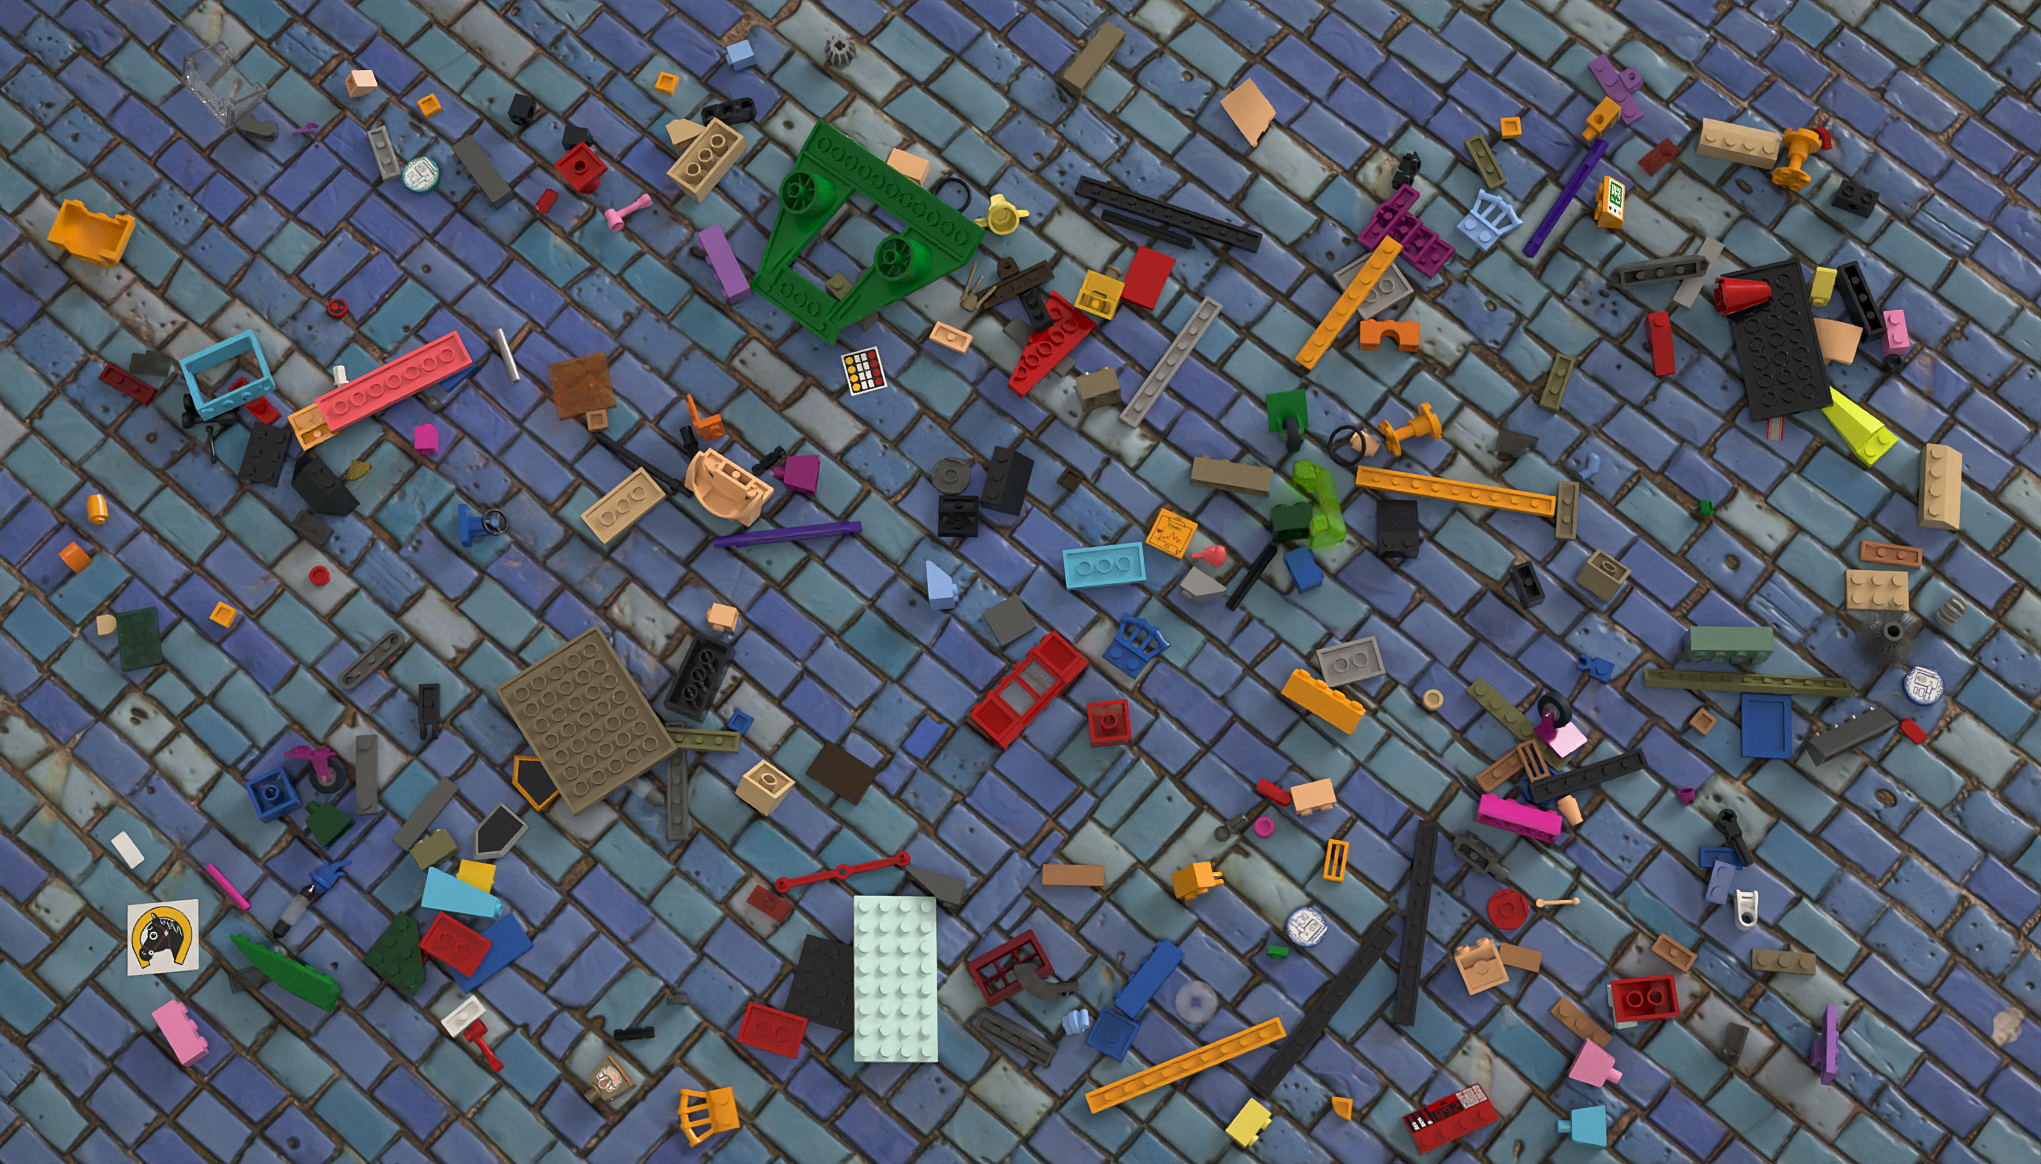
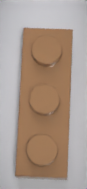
[1549,996,1613,1049]

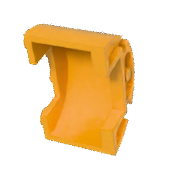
[46,199,136,268]

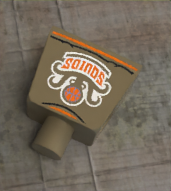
[584,1053,637,1104]

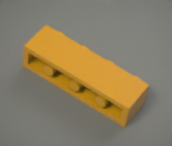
[1281,669,1366,735]

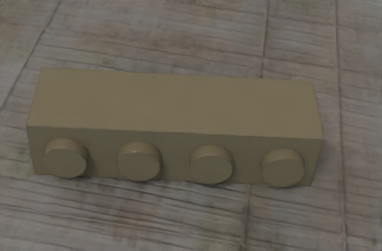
[1062,21,1126,97]
[1190,455,1273,498]

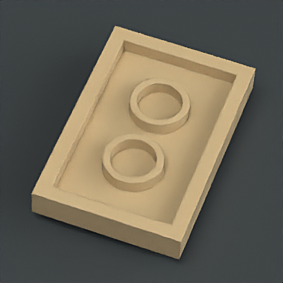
[1845,569,1909,613]

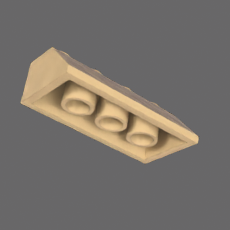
[666,117,748,203]
[1695,118,1780,170]
[1918,443,1962,531]

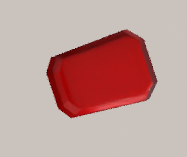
[535,188,558,214]
[1899,718,1926,744]

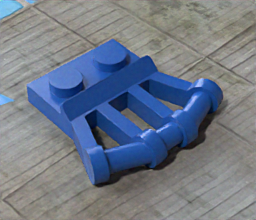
[1102,613,1171,680]

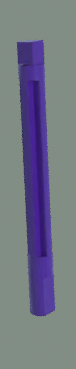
[1522,139,1609,258]
[713,521,862,548]

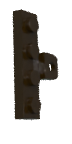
[977,257,1055,312]

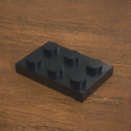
[238,421,293,488]

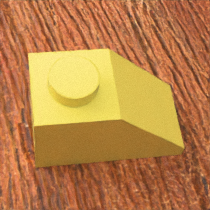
[1808,267,1837,307]

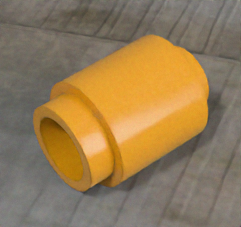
[86,494,109,525]

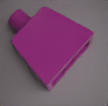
[774,455,821,497]

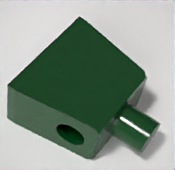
[305,800,356,851]

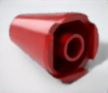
[1714,277,1772,317]

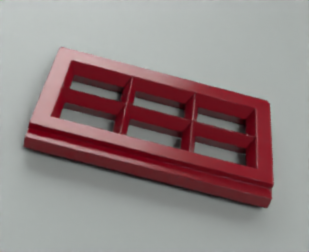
[966,929,1055,1008]

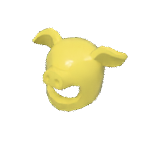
[974,194,1029,235]

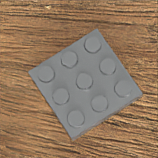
[1332,248,1414,321]

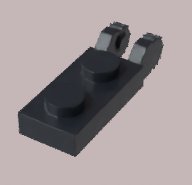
[418,683,440,740]

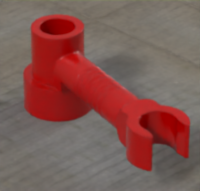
[463,1019,504,1072]

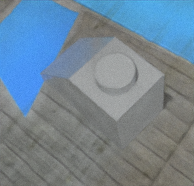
[1180,566,1227,601]

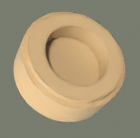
[1422,689,1443,711]

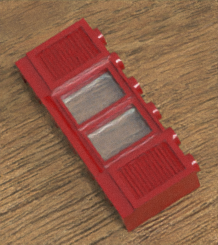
[969,630,1089,753]

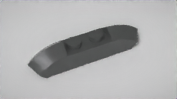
[1609,255,1710,288]

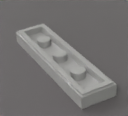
[1672,236,1725,311]

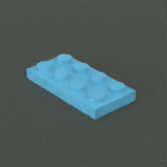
[1062,542,1146,591]

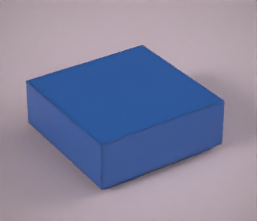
[726,709,754,737]

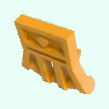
[677,1086,740,1148]

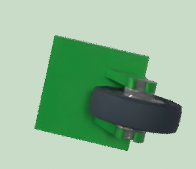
[1266,389,1309,453]

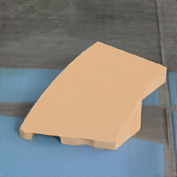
[1220,78,1276,147]
[1813,317,1863,366]

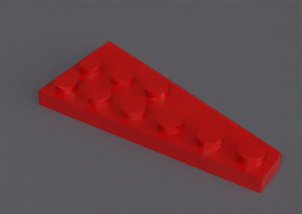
[1007,290,1097,399]

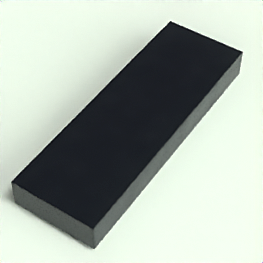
[1018,287,1055,334]

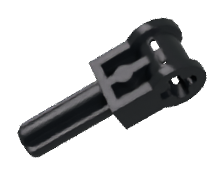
[1716,809,1754,867]

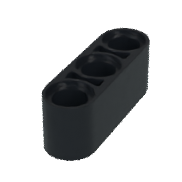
[701,97,757,127]

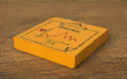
[1145,508,1198,560]

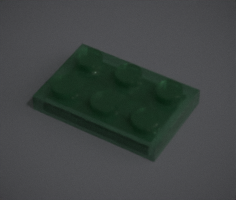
[116,606,163,672]

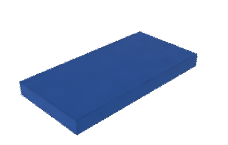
[443,913,534,995]

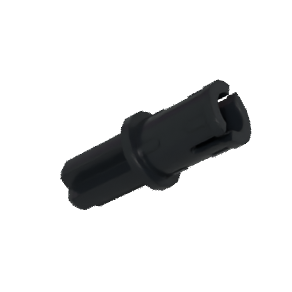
[679,426,699,463]

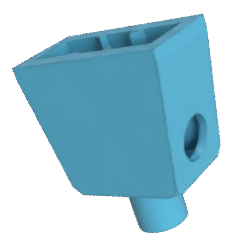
[1557,1105,1607,1148]

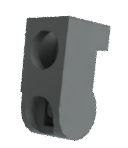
[239,112,279,142]

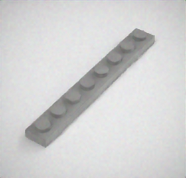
[1119,296,1223,430]

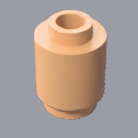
[1350,431,1380,458]

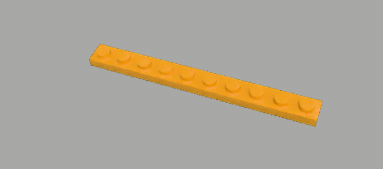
[1355,465,1556,518]
[1085,1016,1287,1115]

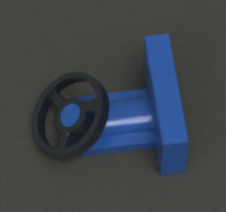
[458,504,508,548]

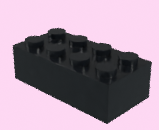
[663,631,736,724]

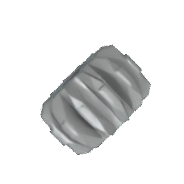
[824,33,857,67]
[1934,594,1969,629]

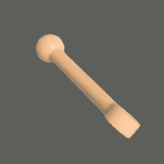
[1536,898,1580,908]

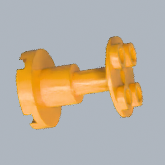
[1772,128,1822,191]
[1378,402,1442,457]

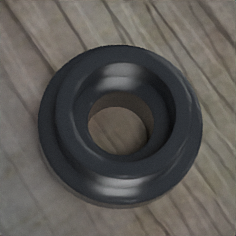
[1883,354,1904,374]

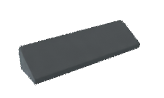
[1002,316,1076,378]
[974,1007,1059,1068]

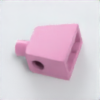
[1568,1037,1622,1087]

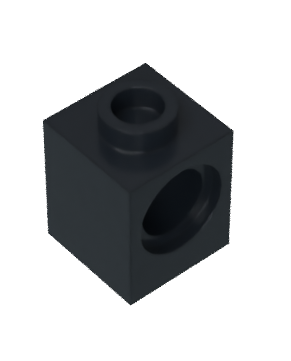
[508,93,537,126]
[562,125,593,151]

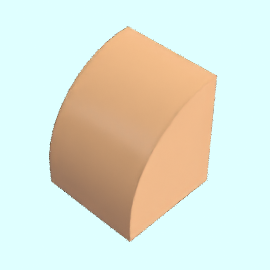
[345,70,377,97]

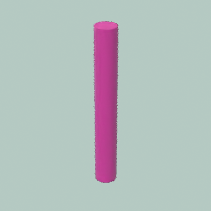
[205,863,251,912]

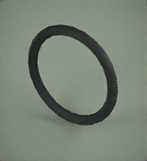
[932,177,972,213]
[1328,425,1366,467]

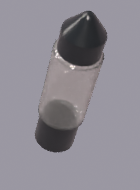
[272,884,315,939]

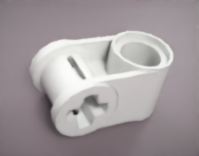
[1734,889,1758,931]

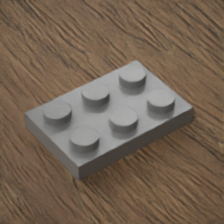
[1316,635,1386,689]

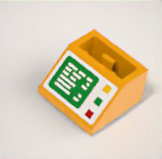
[1594,176,1625,229]

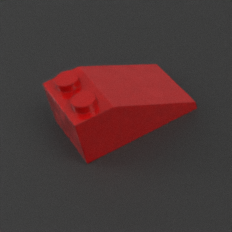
[1610,974,1680,1023]

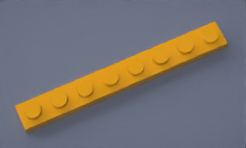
[1295,235,1403,372]

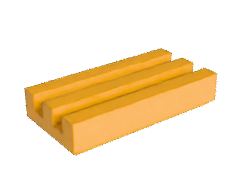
[1322,839,1349,883]

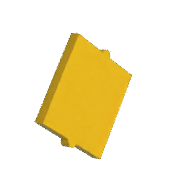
[456,859,496,894]

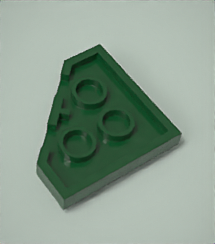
[363,911,426,997]

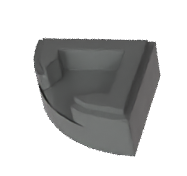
[667,993,688,1005]

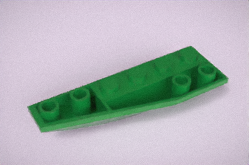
[230,934,342,1013]

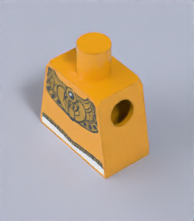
[1581,96,1621,143]

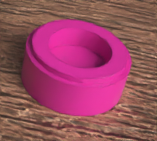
[1254,817,1275,838]

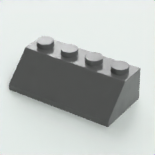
[1804,706,1898,767]

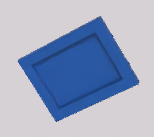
[1741,693,1792,760]

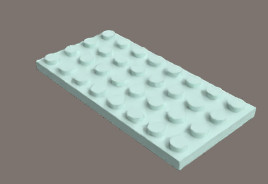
[853,896,938,1063]

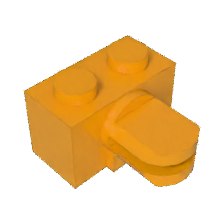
[1171,862,1224,901]

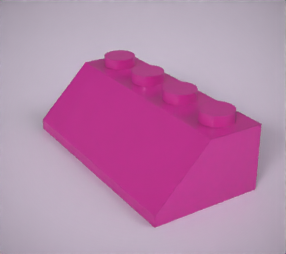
[1474,793,1562,844]

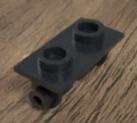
[1391,151,1421,190]

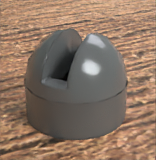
[426,395,444,412]

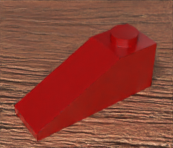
[1644,311,1676,377]

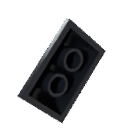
[980,446,1034,517]

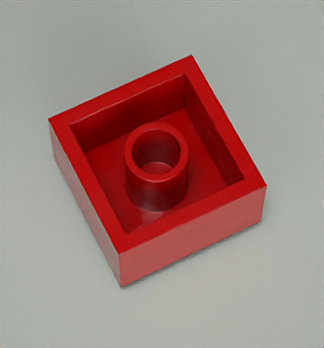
[1087,699,1132,748]

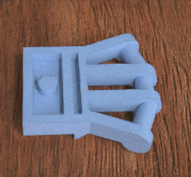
[1456,189,1523,253]

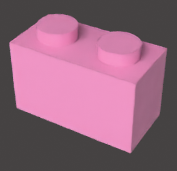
[1881,310,1910,357]

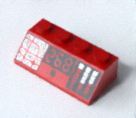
[1401,1083,1499,1156]

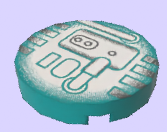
[402,157,441,194]

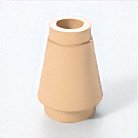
[1556,794,1583,826]

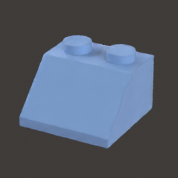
[926,560,958,610]

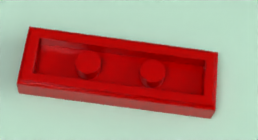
[228,376,282,425]

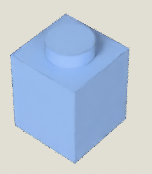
[725,39,756,71]

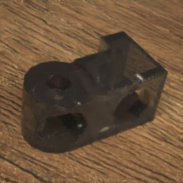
[1720,1022,1750,1065]

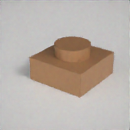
[586,409,609,433]
[1688,708,1718,737]

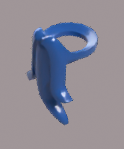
[309,859,352,894]

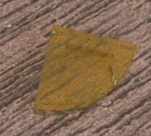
[347,460,372,481]

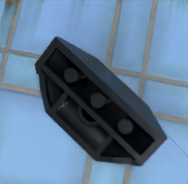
[291,449,360,517]

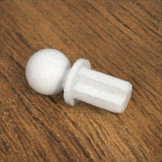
[333,365,349,388]

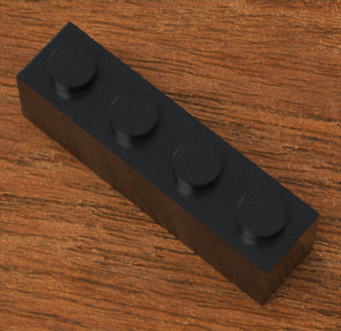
[1835,260,1887,344]

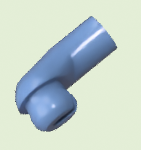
[1578,453,1600,481]

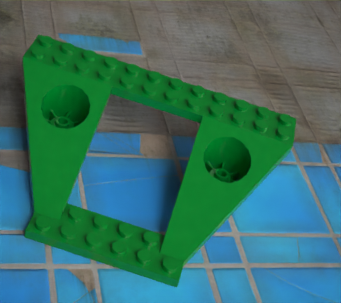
[749,118,987,346]

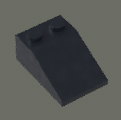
[1377,500,1419,559]

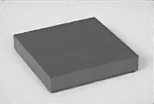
[982,594,1037,648]

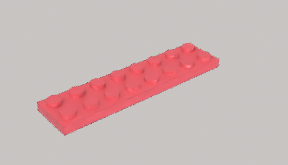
[315,330,474,434]

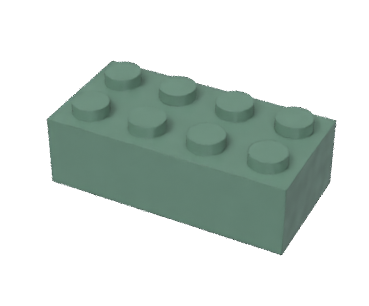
[1683,626,1774,664]

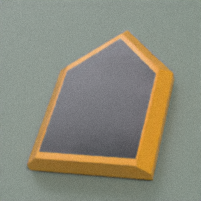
[512,755,560,812]

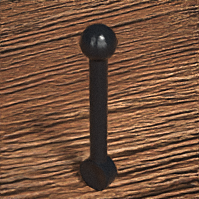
[205,426,217,464]

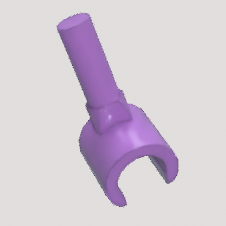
[292,121,319,136]

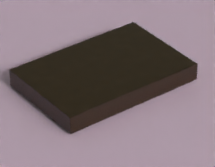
[806,740,879,807]

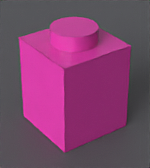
[414,424,439,455]

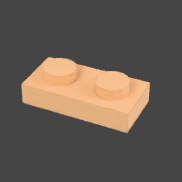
[929,321,973,355]

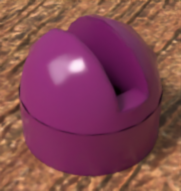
[1677,788,1695,805]

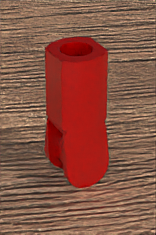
[1255,778,1292,807]

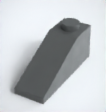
[906,865,967,910]

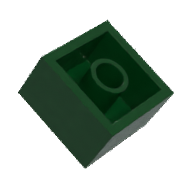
[1270,502,1314,542]

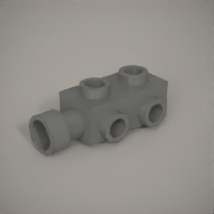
[1452,830,1511,883]

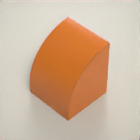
[58,541,93,574]

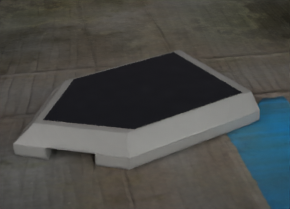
[473,802,530,861]

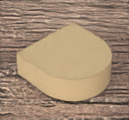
[96,615,119,637]

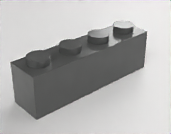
[451,135,516,210]

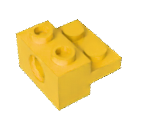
[1074,269,1125,320]

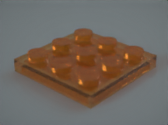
[548,352,617,421]

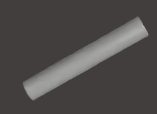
[494,329,521,384]

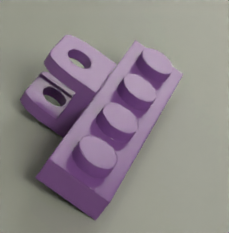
[1588,53,1644,127]
[1810,1004,1839,1086]

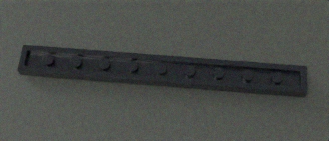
[1075,175,1263,254]
[1392,820,1440,1027]
[1253,921,1399,1096]

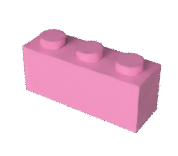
[151,1000,209,1067]

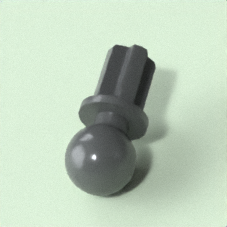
[1214,813,1248,842]

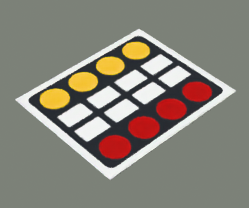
[841,346,887,396]

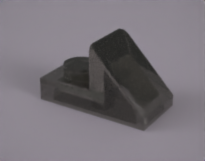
[129,350,172,377]

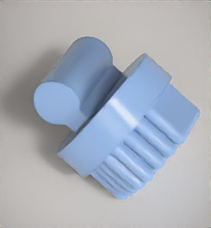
[1062,1009,1089,1035]

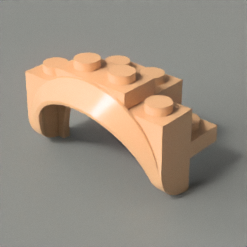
[685,448,774,527]

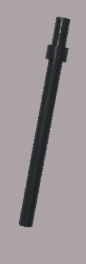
[595,431,694,499]

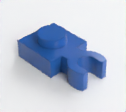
[1576,654,1615,684]

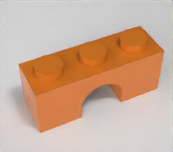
[1359,319,1420,352]

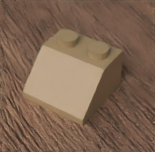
[735,759,796,816]

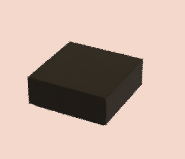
[1057,466,1084,494]

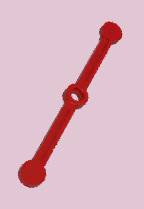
[775,851,911,893]

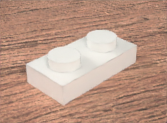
[441,995,487,1038]

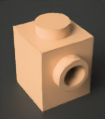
[706,603,739,632]

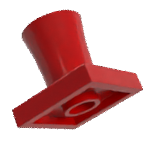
[553,141,608,194]

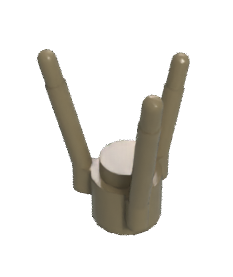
[959,262,997,313]

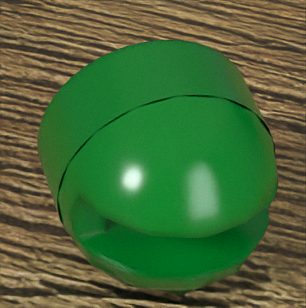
[1697,499,1714,516]

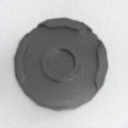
[931,457,971,496]

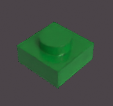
[1266,945,1289,962]

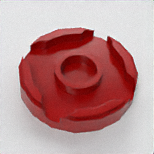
[1487,889,1529,931]

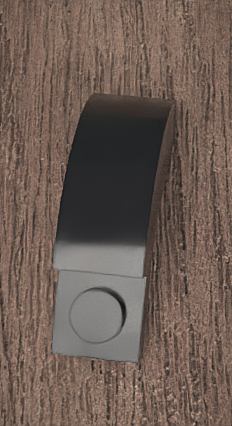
[1011,960,1079,1002]

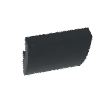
[938,495,979,537]

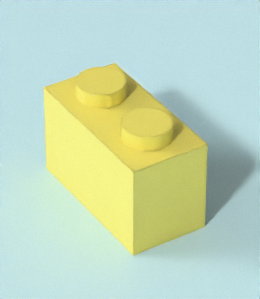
[1225,1098,1272,1149]

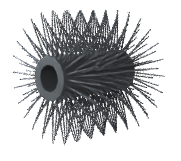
[1852,603,1924,674]

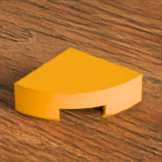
[1331,1096,1353,1121]

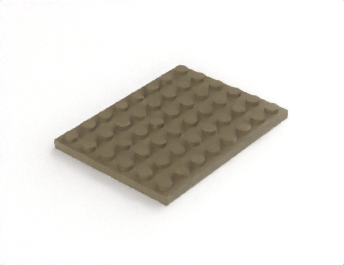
[495,624,679,817]

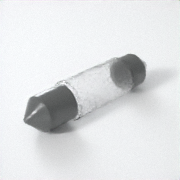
[625,777,665,807]

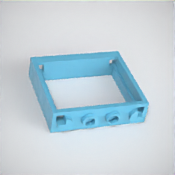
[179,329,276,421]

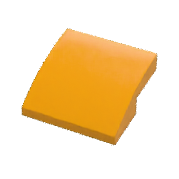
[287,403,340,451]

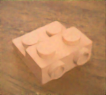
[1454,937,1509,995]

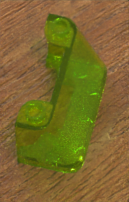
[1291,460,1346,550]

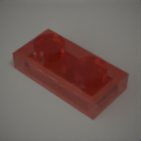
[1638,137,1681,177]

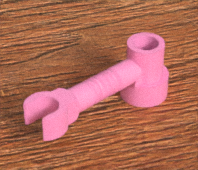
[604,194,653,232]

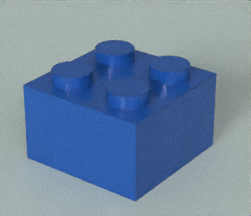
[244,766,303,824]

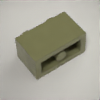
[409,828,461,874]

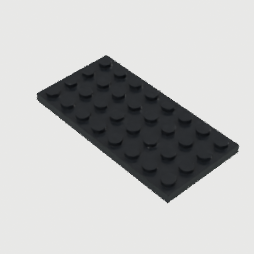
[1720,258,1834,423]

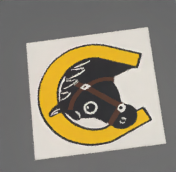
[128,899,199,976]

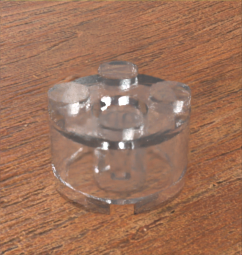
[1175,981,1217,1026]

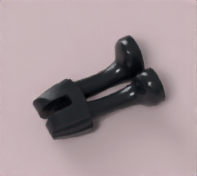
[182,393,240,429]

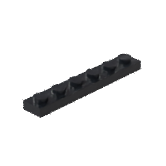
[1527,748,1649,805]

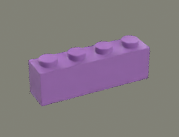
[697,224,752,305]

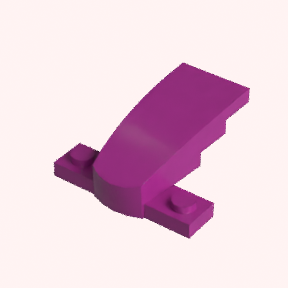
[1356,183,1455,280]

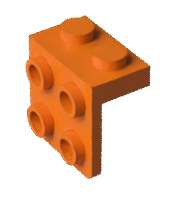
[685,394,727,442]

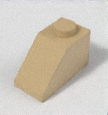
[665,119,706,153]

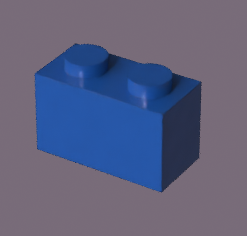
[1283,545,1324,595]

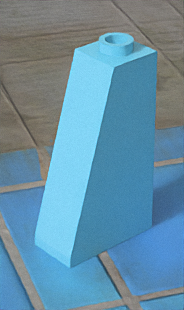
[421,867,503,921]

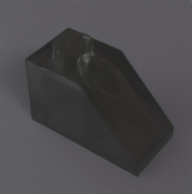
[1493,429,1539,462]

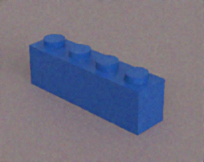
[1113,938,1185,1021]

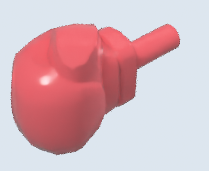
[1192,545,1226,568]

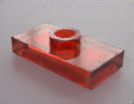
[746,884,793,924]

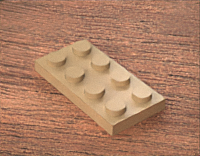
[580,466,667,546]

